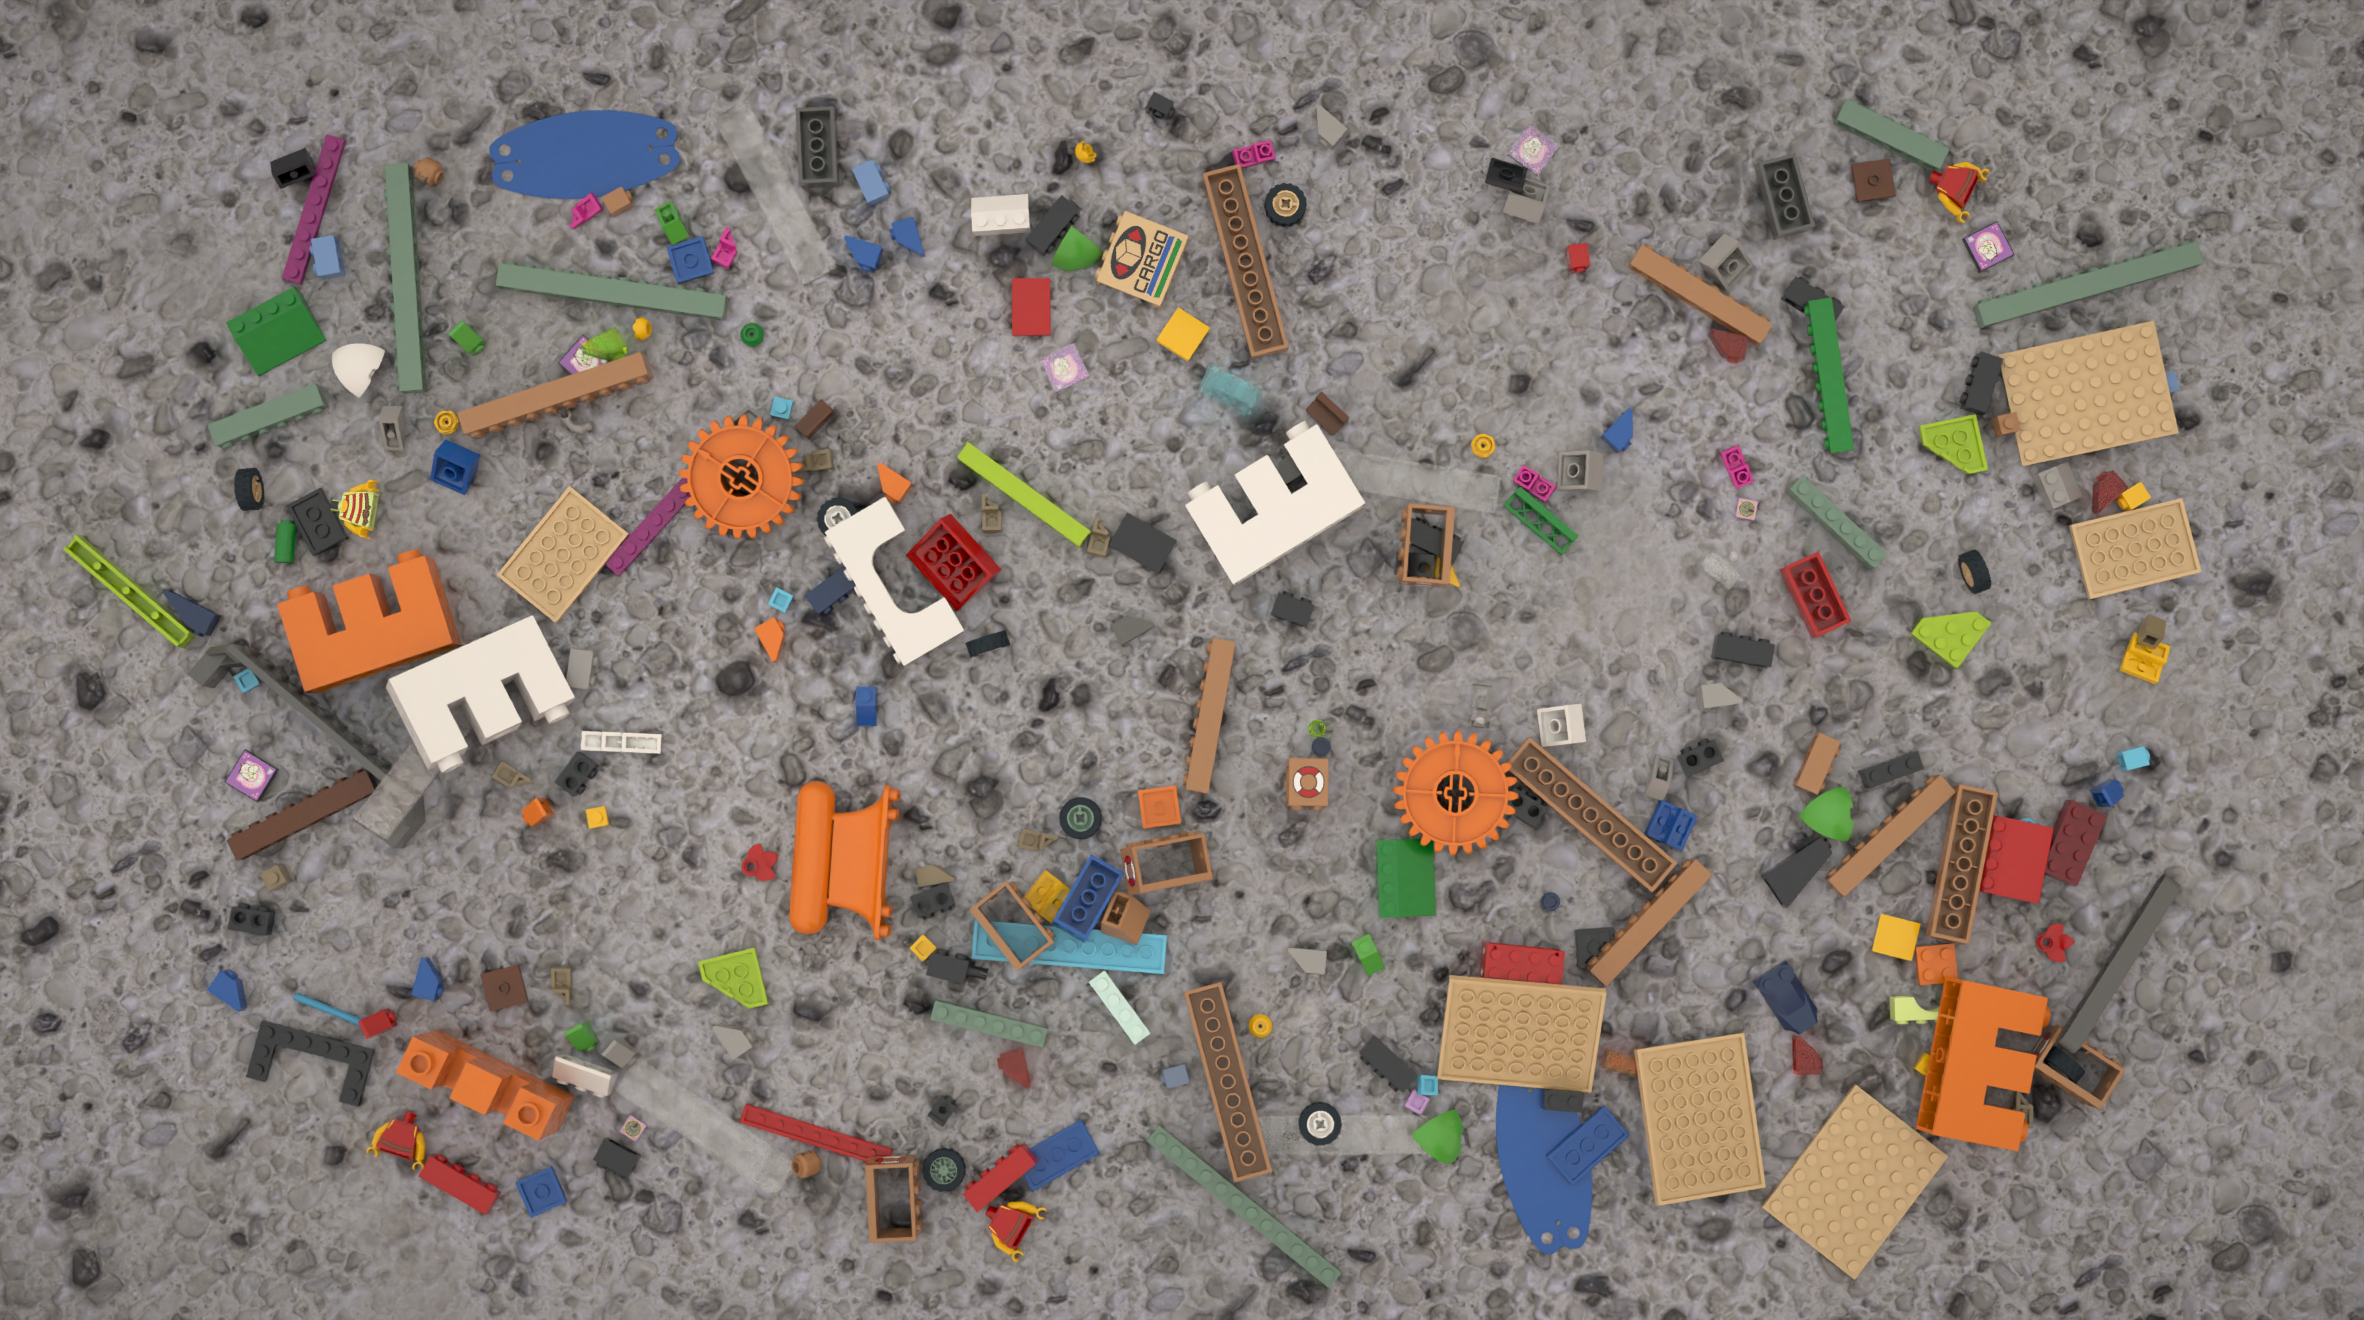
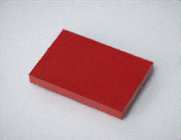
[1012,278,1051,336]

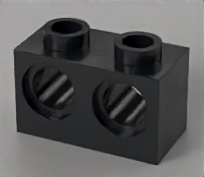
[1394,551,1437,579]
[1677,738,1724,777]
[554,751,599,796]
[1507,787,1547,828]
[910,882,955,920]
[228,903,275,935]

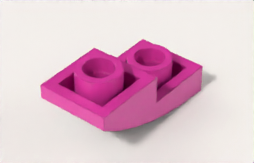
[1232,140,1276,169]
[1720,445,1754,489]
[1513,465,1556,503]

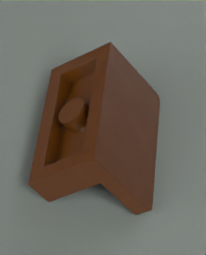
[1306,391,1349,436]
[795,399,835,440]

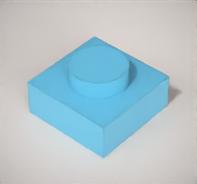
[770,396,794,420]
[768,587,794,613]
[234,668,261,694]
[1417,1075,1438,1096]

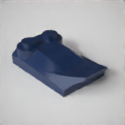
[1753,960,1818,1034]

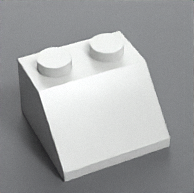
[1537,704,1586,747]

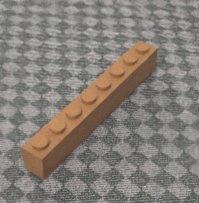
[1627,245,1773,347]
[1182,638,1236,794]
[1824,775,1956,897]
[1586,858,1712,987]

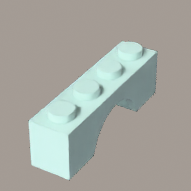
[1089,970,1151,1045]

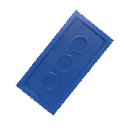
[1546,1105,1630,1186]
[1023,1119,1100,1192]

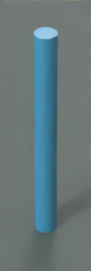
[294,993,362,1026]

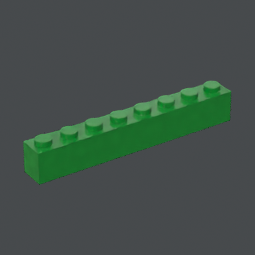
[1804,297,1854,453]

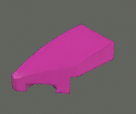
[570,193,604,229]
[711,227,737,269]

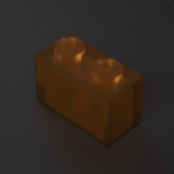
[1601,1048,1638,1078]

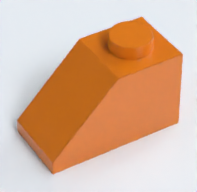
[877,462,913,504]
[754,617,786,663]
[521,798,555,827]

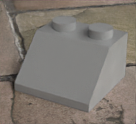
[1502,178,1550,224]
[1699,234,1753,292]
[1557,450,1604,492]
[2032,462,2083,511]
[1695,680,1743,710]
[712,1023,758,1060]

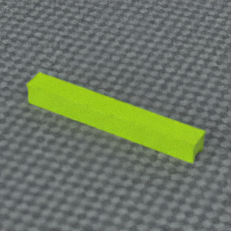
[957,442,1092,548]
[63,535,196,648]

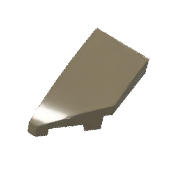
[796,449,834,473]
[982,494,1002,533]
[1087,516,1110,558]
[491,760,533,787]
[1017,828,1058,851]
[915,865,957,887]
[551,966,572,1005]
[2013,1091,2034,1128]

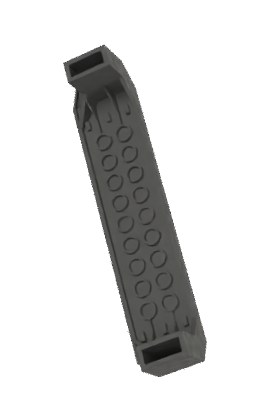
[188,644,426,848]

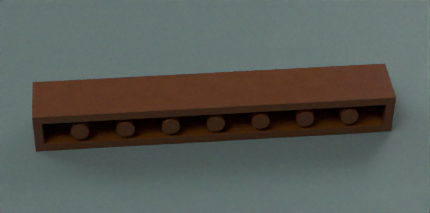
[227,768,380,861]

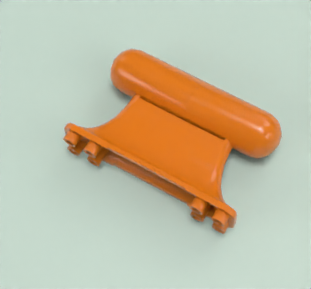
[789,781,901,940]

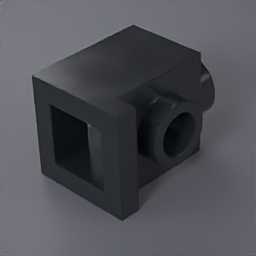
[1145,92,1176,119]
[927,1095,957,1127]

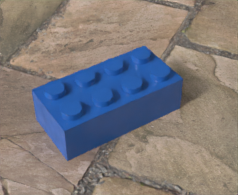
[1051,854,1124,943]

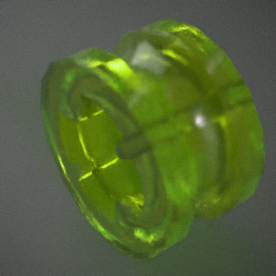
[1308,720,1326,737]

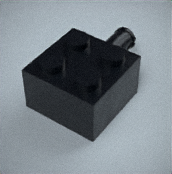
[926,948,989,984]

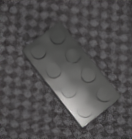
[796,106,840,188]
[1754,153,1815,240]

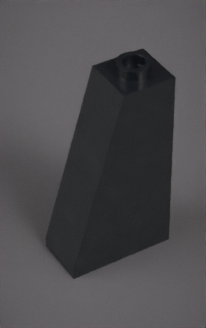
[1761,837,1832,908]

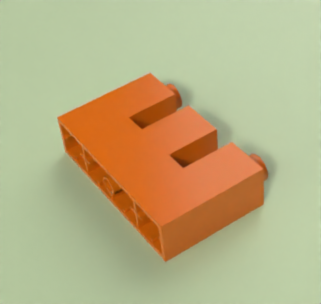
[277,549,462,694]
[1916,976,2051,1151]
[396,1030,576,1141]

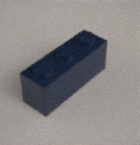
[805,566,856,615]

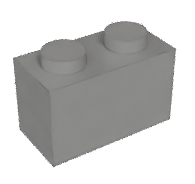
[566,649,599,690]

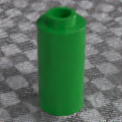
[274,520,296,563]

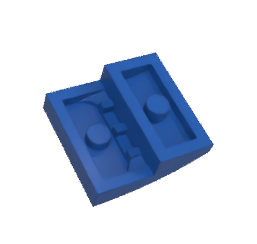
[1644,800,1698,851]

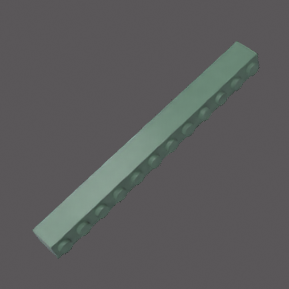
[383,163,427,394]
[1973,240,2204,329]
[496,261,729,321]
[1147,1124,1341,1288]

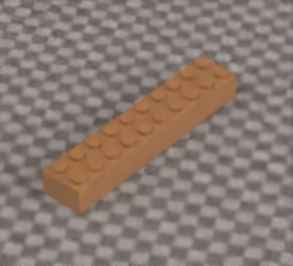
[1203,164,1289,360]
[457,352,654,439]
[1506,737,1677,893]
[1184,982,1272,1182]

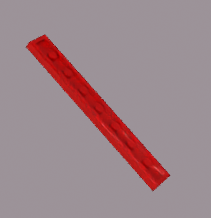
[739,1103,893,1162]

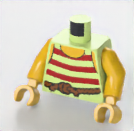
[330,480,379,540]

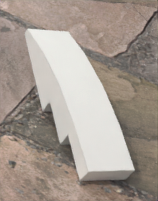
[580,731,661,754]

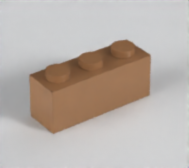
[1793,732,1841,795]

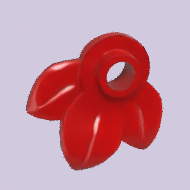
[741,844,778,881]
[2036,924,2075,962]

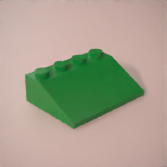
[226,287,327,376]
[1375,839,1436,918]

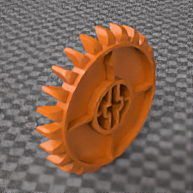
[679,414,804,539]
[1393,730,1519,855]

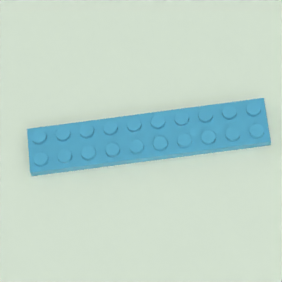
[971,920,1167,974]

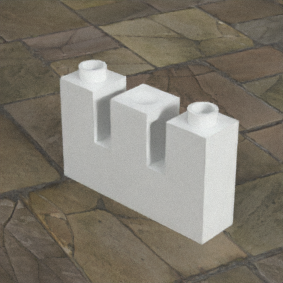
[1185,421,1366,585]
[386,615,575,773]

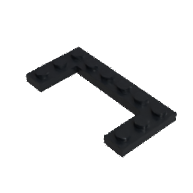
[246,1020,375,1107]

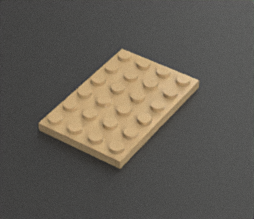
[497,486,630,623]
[2069,498,2202,600]

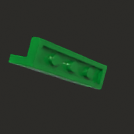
[1503,487,1578,555]

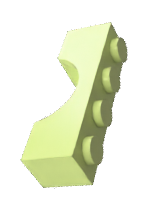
[1889,995,1940,1024]

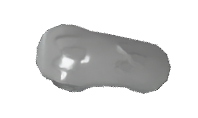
[559,410,593,435]

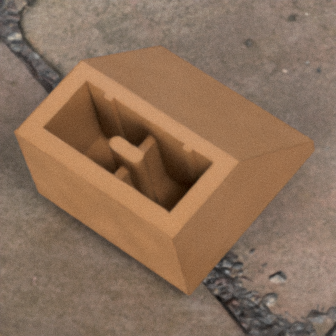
[1101,890,1151,945]

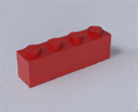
[962,1143,1039,1212]
[418,1153,501,1215]

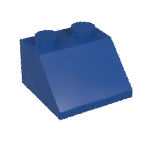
[430,439,480,495]

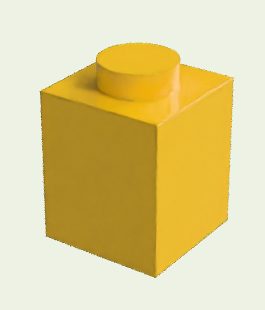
[2116,482,2151,511]

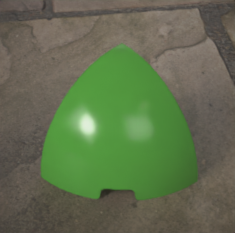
[1052,226,1104,271]
[1799,787,1854,841]
[1411,1109,1463,1164]

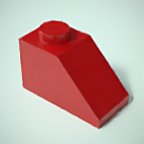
[358,1008,397,1039]

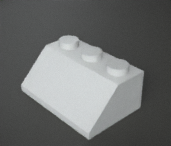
[971,194,1031,236]
[552,1054,619,1098]

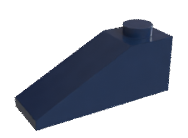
[162,589,221,637]

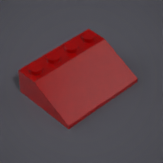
[906,513,1002,611]
[1979,815,2054,904]

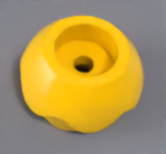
[1075,141,1096,163]
[633,317,652,341]
[434,411,459,434]
[1471,434,1495,458]
[1248,1014,1273,1038]

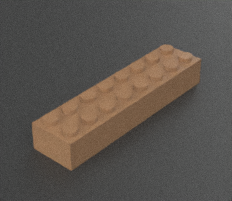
[1926,784,1998,945]

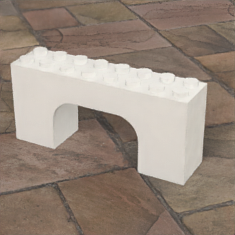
[824,497,964,666]

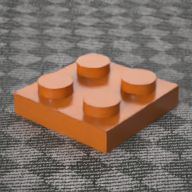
[1138,785,1181,829]
[1915,943,1958,985]

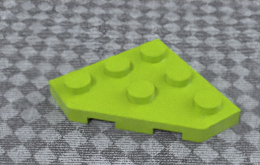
[1918,414,1988,475]
[1910,611,1991,669]
[698,947,769,1009]

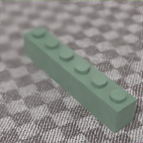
[1833,99,1949,172]
[207,383,329,449]
[1785,475,1887,570]
[930,999,1049,1048]

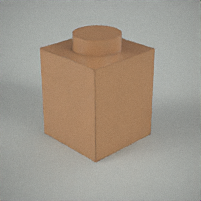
[602,186,634,217]
[1991,412,2021,437]

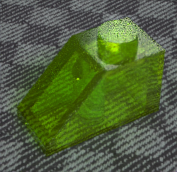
[581,327,627,361]

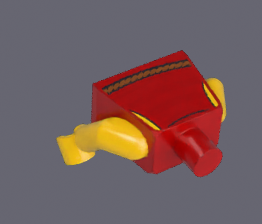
[1929,162,1989,223]
[366,1112,426,1170]
[985,1201,1047,1262]

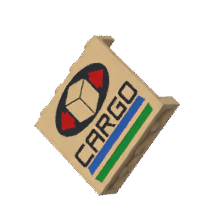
[1095,211,1189,309]

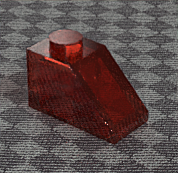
[1707,329,1749,364]
[2092,470,2128,514]
[1792,1035,1823,1075]
[997,1048,1031,1088]

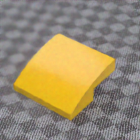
[1156,307,1210,362]
[2119,633,2171,684]
[1023,869,1071,923]
[1872,914,1921,961]

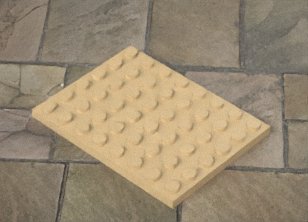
[1998,321,2179,467]
[1437,975,1607,1093]
[1634,1033,1766,1206]
[1761,1084,1948,1280]

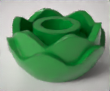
[740,323,764,347]

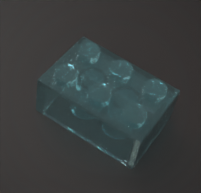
[1200,363,1262,415]

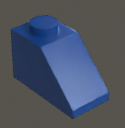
[890,217,925,257]
[844,235,883,272]
[1601,408,1633,453]
[856,686,878,726]
[2089,779,2124,807]
[411,957,444,1001]
[207,969,247,1012]

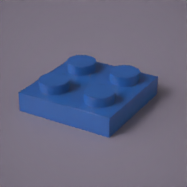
[666,236,715,284]
[515,1166,568,1218]

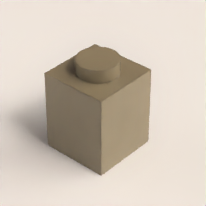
[2137,614,2166,649]
[260,864,293,891]

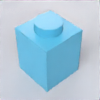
[2116,746,2150,771]

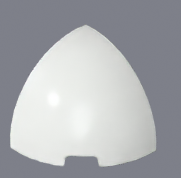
[332,344,385,398]

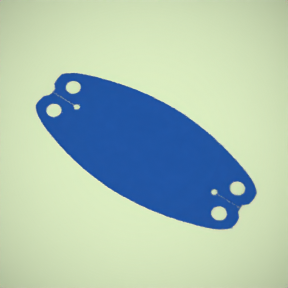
[490,110,680,199]
[1496,1085,1592,1254]

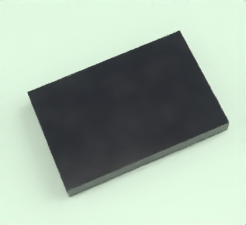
[287,488,349,557]
[1108,513,1177,574]

